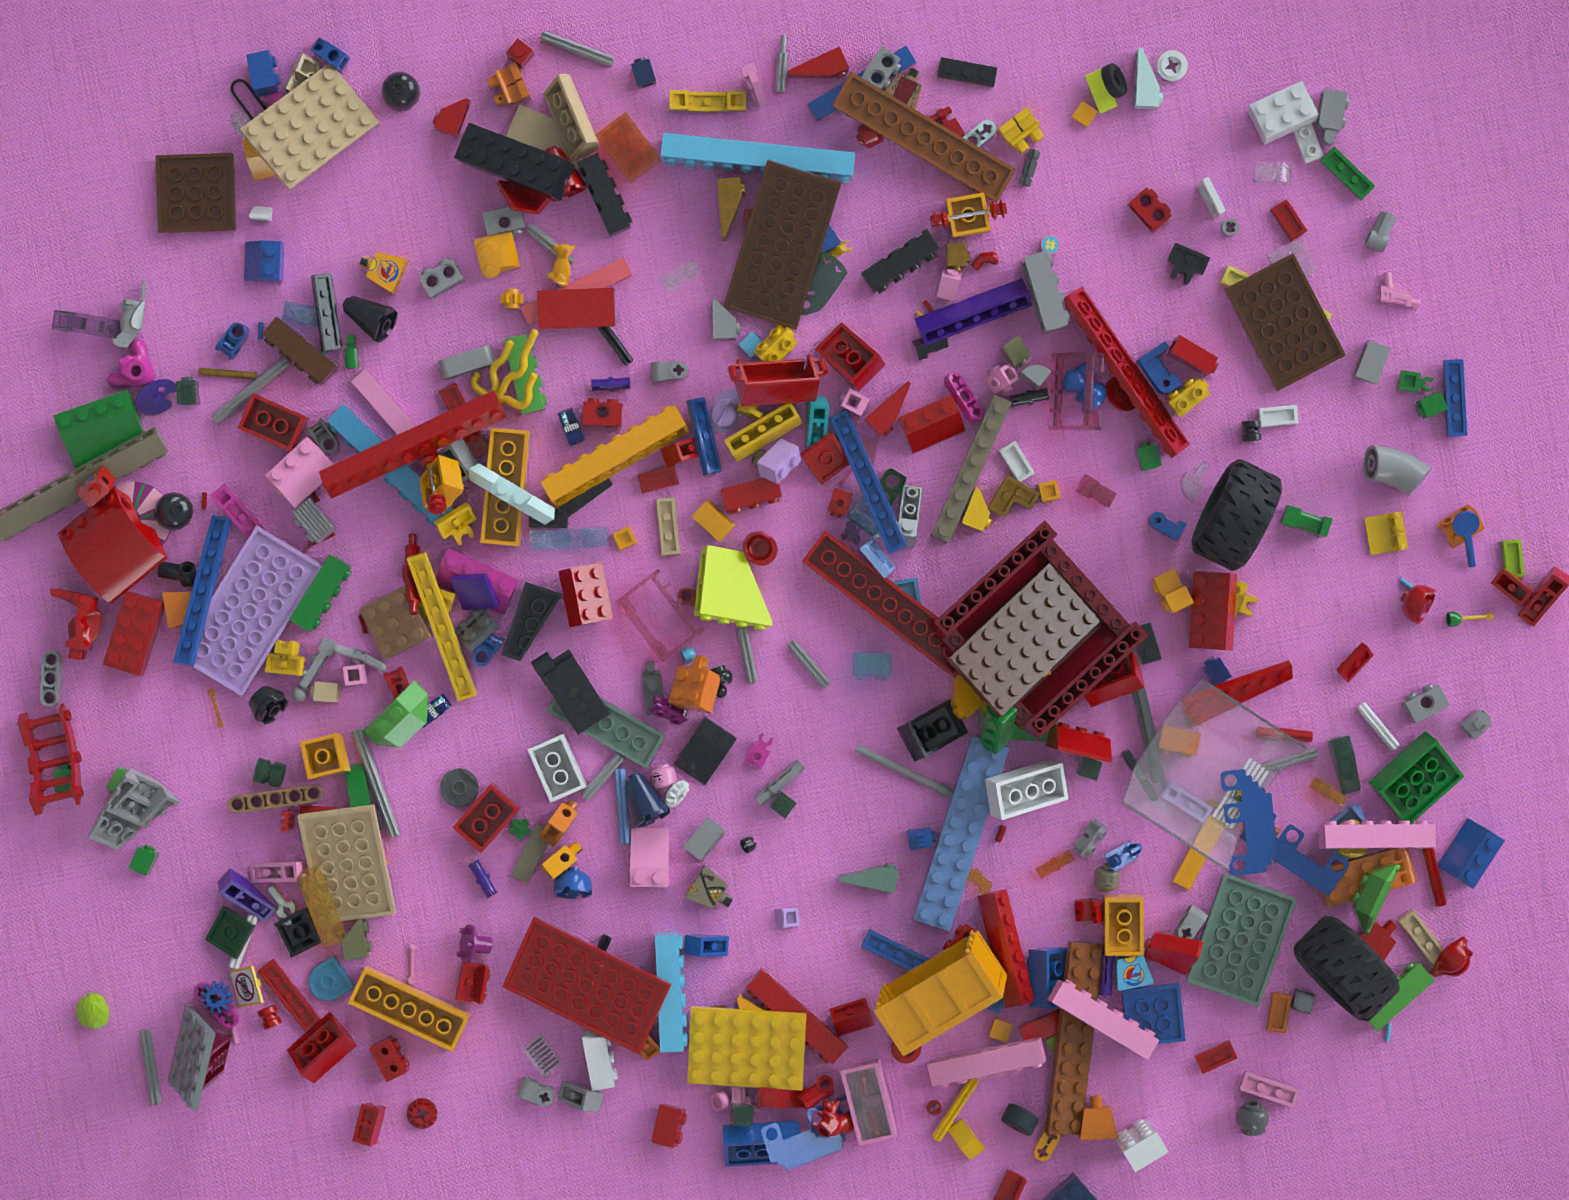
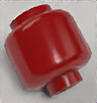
[856,125,884,148]

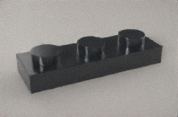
[937,57,997,88]

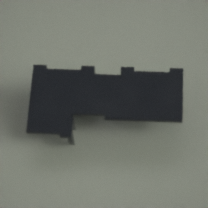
[912,338,949,361]

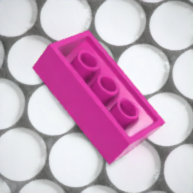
[436,548,520,615]

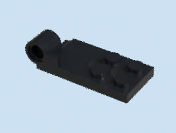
[531,649,610,735]

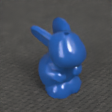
[1062,360,1106,414]

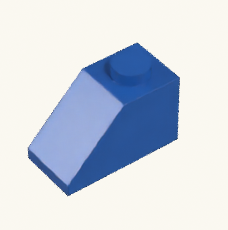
[684,934,729,957]

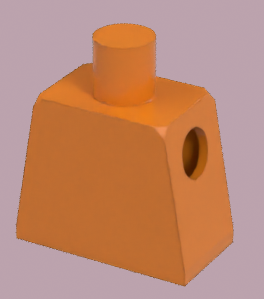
[162,592,191,629]
[538,800,578,847]
[1079,1095,1117,1140]

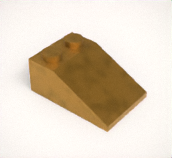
[717,177,745,241]

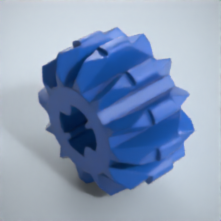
[200,981,233,1014]

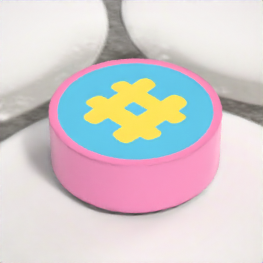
[1040,235,1060,255]

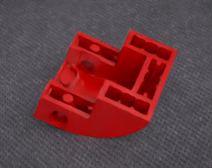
[58,487,168,604]

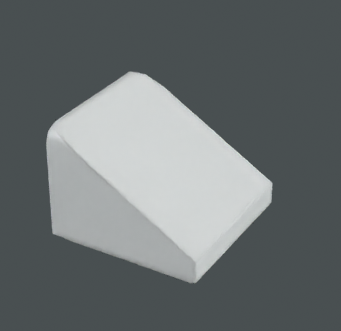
[249,206,273,222]

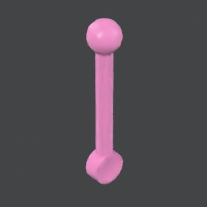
[408,944,416,984]

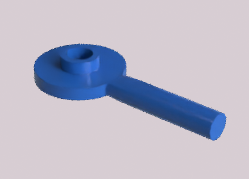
[1452,511,1480,567]

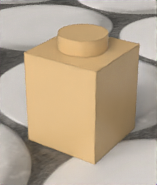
[311,681,340,702]

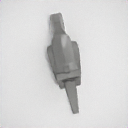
[112,280,146,349]

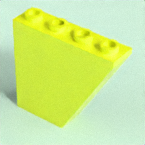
[694,545,772,631]

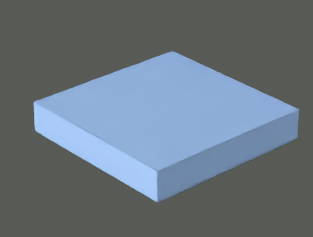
[860,539,895,578]

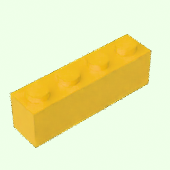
[724,403,803,463]

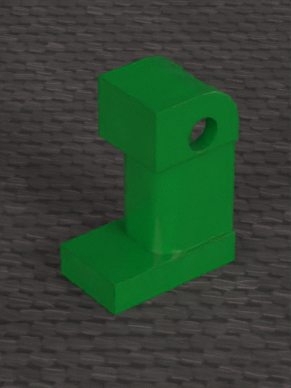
[1280,505,1333,538]

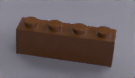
[262,316,338,385]

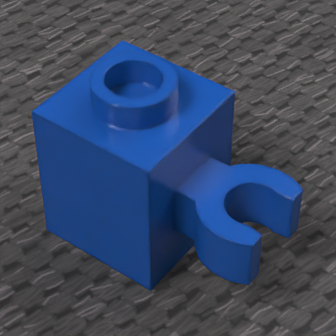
[907,827,936,850]

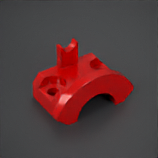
[1074,898,1103,924]

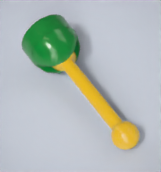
[1446,611,1493,627]

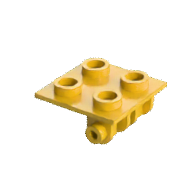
[1364,511,1408,555]

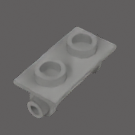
[1073,819,1108,858]

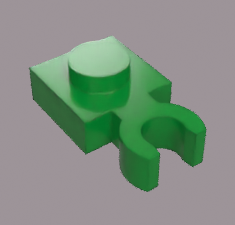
[1397,370,1433,393]

